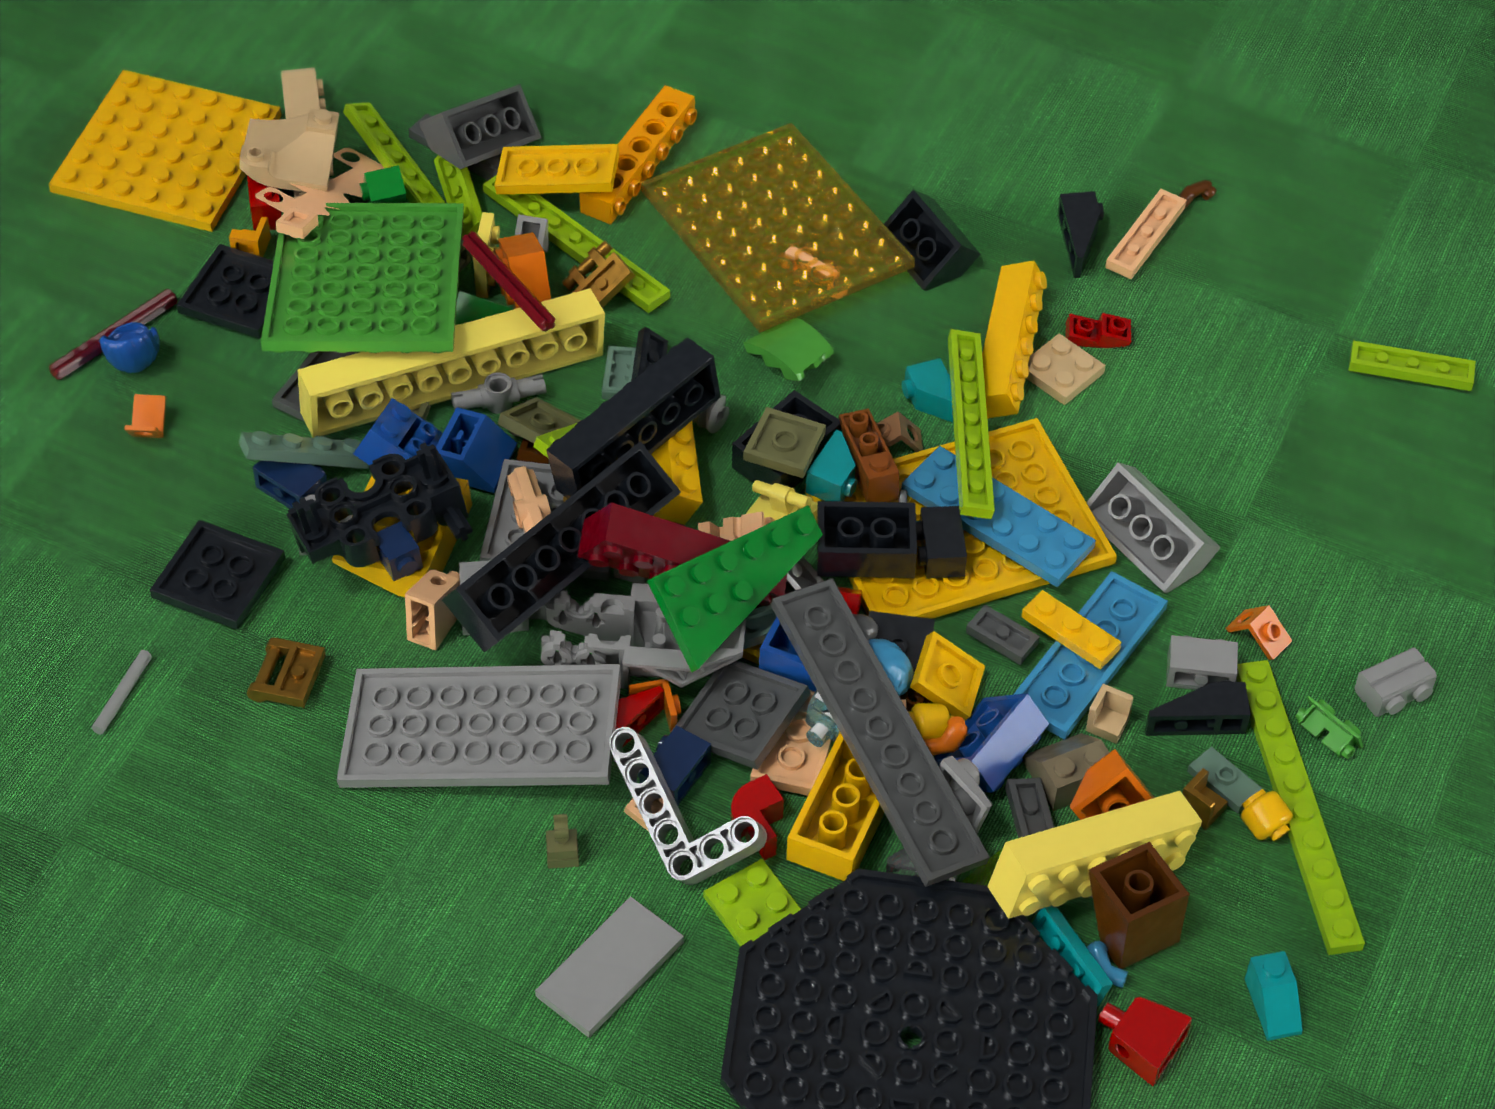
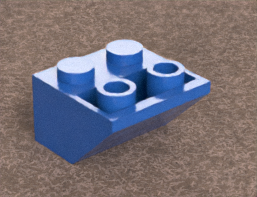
[353,398,443,465]
[436,407,517,493]

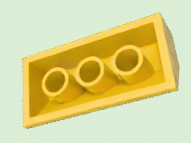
[651,421,703,525]

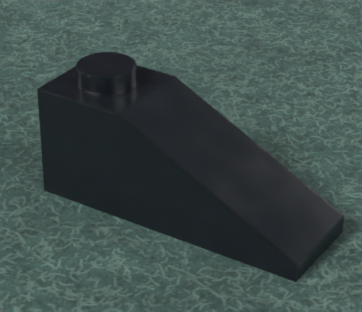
[1057,191,1104,278]
[1145,681,1251,736]

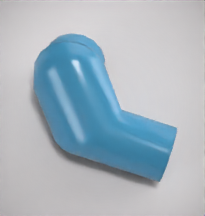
[1087,941,1128,988]

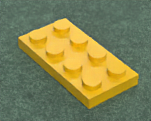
[494,144,620,195]

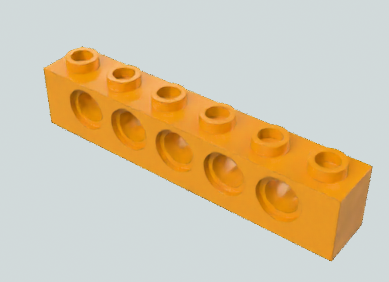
[579,85,697,225]

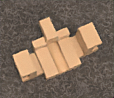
[698,511,775,541]

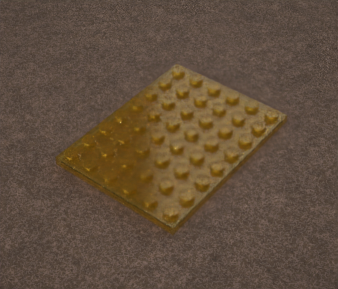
[641,122,915,332]

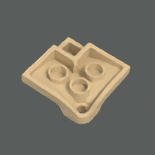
[239,108,339,192]

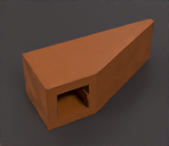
[839,408,899,502]

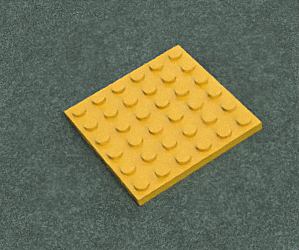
[48,70,282,232]

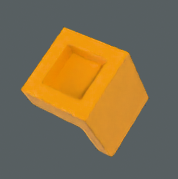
[229,217,271,257]

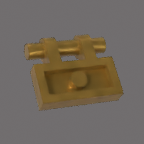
[562,240,636,308]

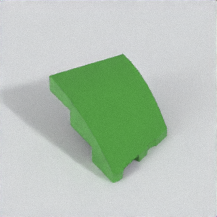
[743,317,834,381]

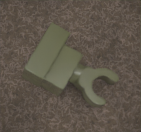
[546,814,579,869]

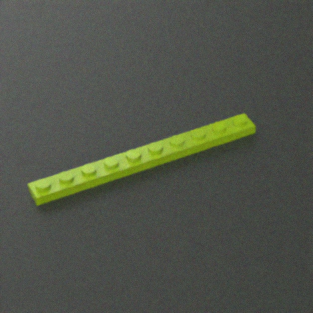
[1236,660,1365,955]

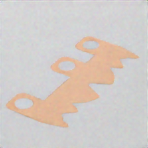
[255,148,384,227]

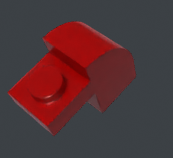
[731,774,784,860]

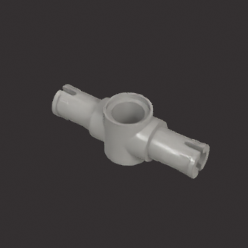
[451,372,546,414]

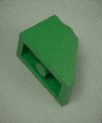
[359,165,406,203]

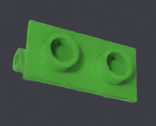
[1295,696,1364,759]

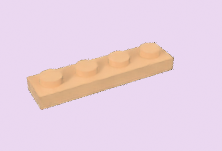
[1105,189,1187,280]

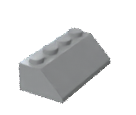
[1086,462,1221,593]

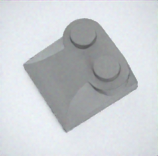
[939,756,992,834]

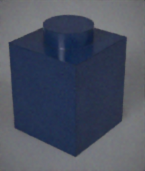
[376,521,423,581]

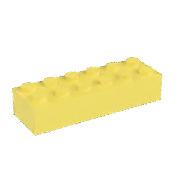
[987,791,1203,919]

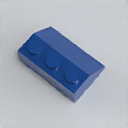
[934,693,1049,793]

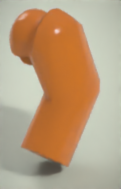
[924,716,968,756]

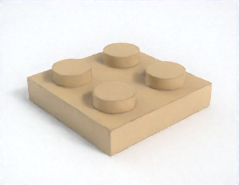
[1026,333,1106,406]

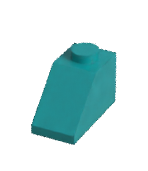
[901,358,953,423]
[806,430,858,501]
[1244,951,1303,1041]

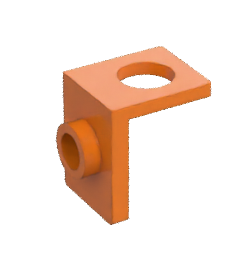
[124,394,166,438]
[1226,605,1292,660]
[628,679,681,733]

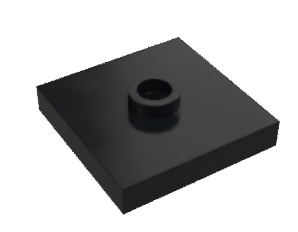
[869,611,935,673]

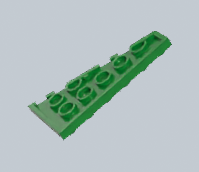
[647,505,823,672]

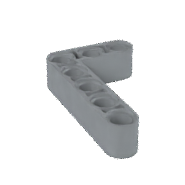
[609,727,767,885]

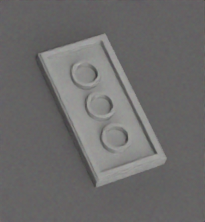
[535,896,684,1038]

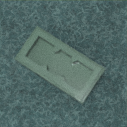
[602,346,636,399]
[1187,746,1262,814]

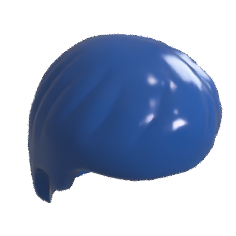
[99,322,160,373]

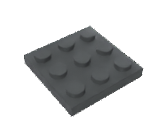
[672,661,811,770]

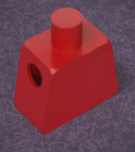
[1098,997,1192,1086]

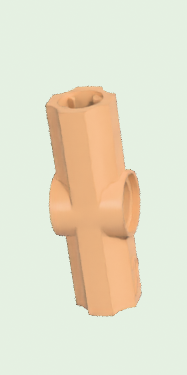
[507,466,551,533]

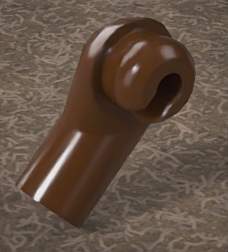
[1178,179,1216,210]

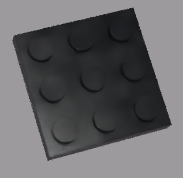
[177,244,274,339]
[150,520,286,630]

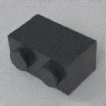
[916,506,967,579]

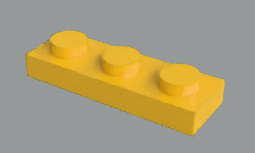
[1021,590,1122,670]

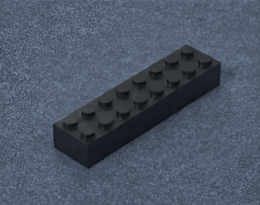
[442,441,681,652]

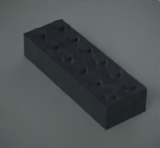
[546,337,721,499]

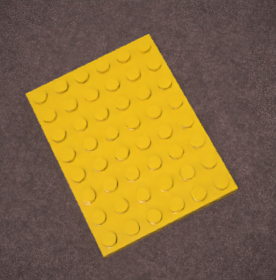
[805,418,1117,619]

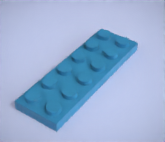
[901,446,1096,587]
[1013,571,1168,740]

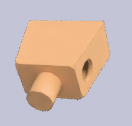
[405,570,460,651]

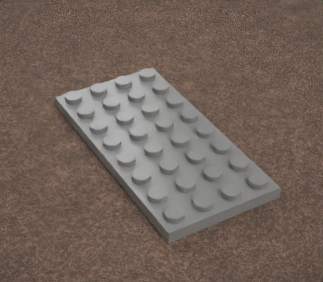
[337,664,622,788]

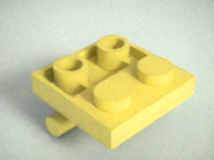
[746,480,818,521]

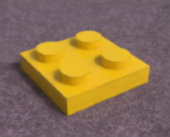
[910,631,985,720]

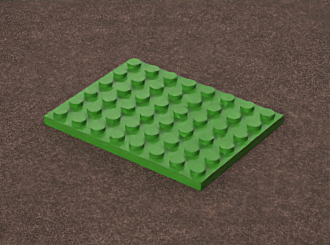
[261,203,464,353]

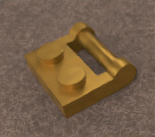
[247,637,326,708]

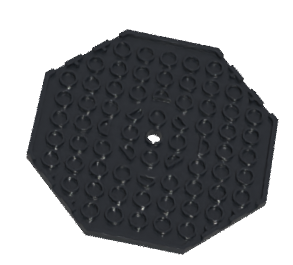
[720,869,1098,1109]

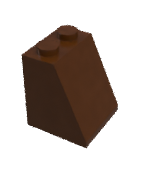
[1089,841,1189,969]

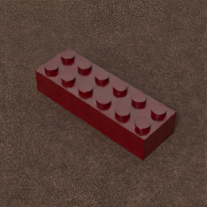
[578,503,788,609]

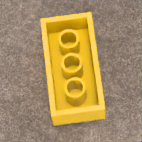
[786,732,885,881]

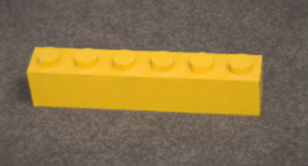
[982,260,1047,419]

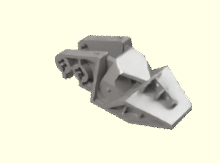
[541,583,746,689]

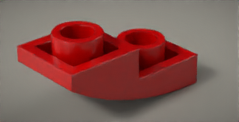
[1065,313,1131,348]

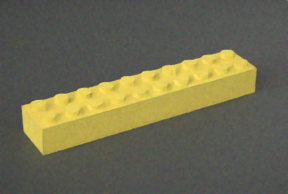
[297,288,605,438]

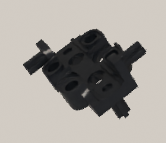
[286,443,473,567]

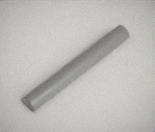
[91,650,152,735]

